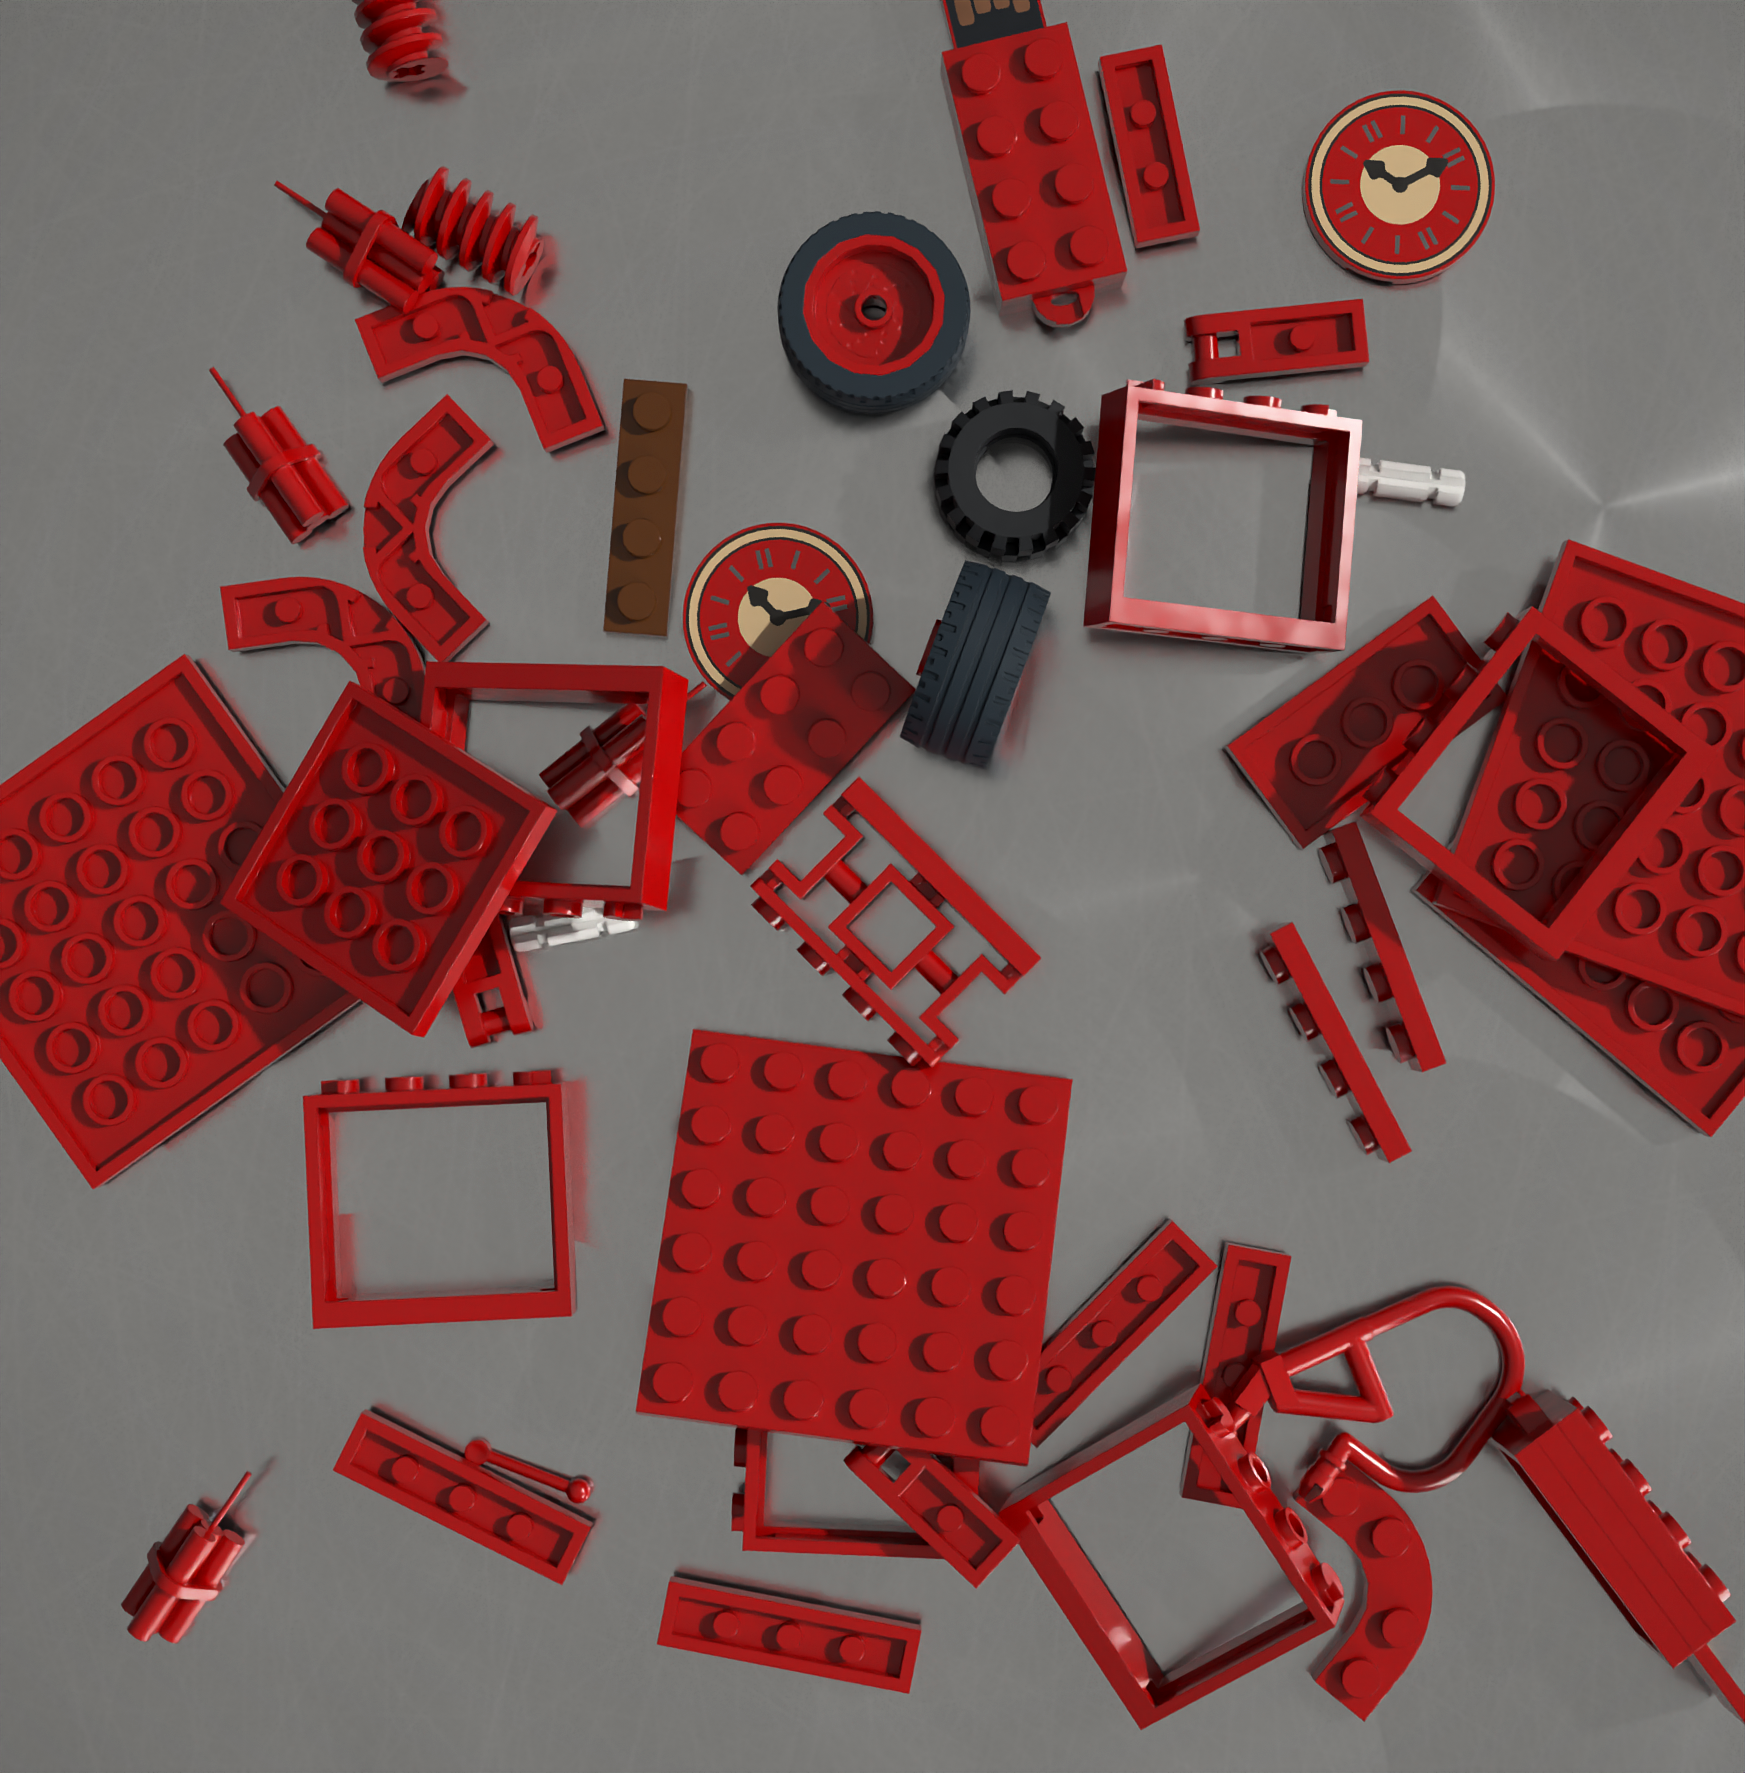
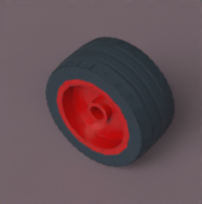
[777,211,971,414]
[900,560,1051,769]

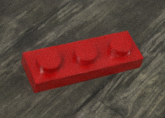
[1098,44,1200,249]

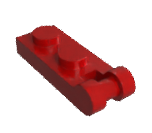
[1184,299,1370,385]
[453,914,533,1048]
[843,1445,1021,1589]

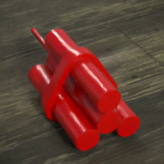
[274,181,445,313]
[209,367,349,544]
[539,681,707,828]
[121,1471,252,1644]

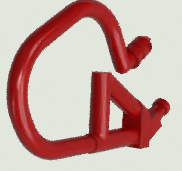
[1227,1286,1525,1503]

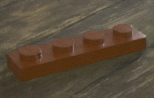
[603,379,689,639]

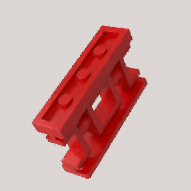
[750,777,1041,1068]

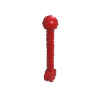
[464,1438,591,1504]

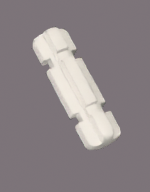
[1357,457,1465,507]
[509,907,635,952]

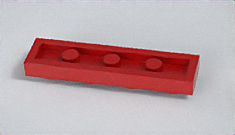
[1319,821,1446,1072]
[1260,922,1412,1163]
[1031,1219,1218,1448]
[1179,1242,1292,1509]
[333,1409,593,1585]
[657,1576,922,1694]

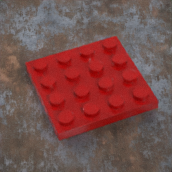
[219,681,558,1037]

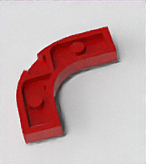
[355,287,605,453]
[363,394,494,662]
[220,577,426,723]
[1292,1460,1433,1722]

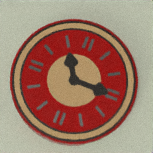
[1302,90,1495,284]
[683,523,873,700]

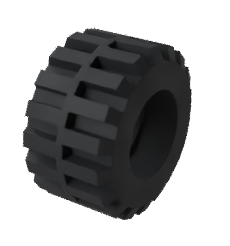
[934,390,1096,561]

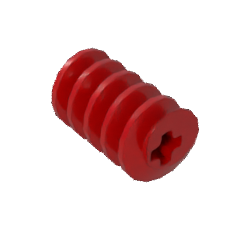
[352,0,449,82]
[401,166,545,296]

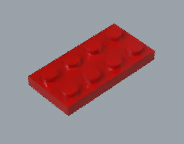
[1225,596,1507,850]
[676,601,916,875]

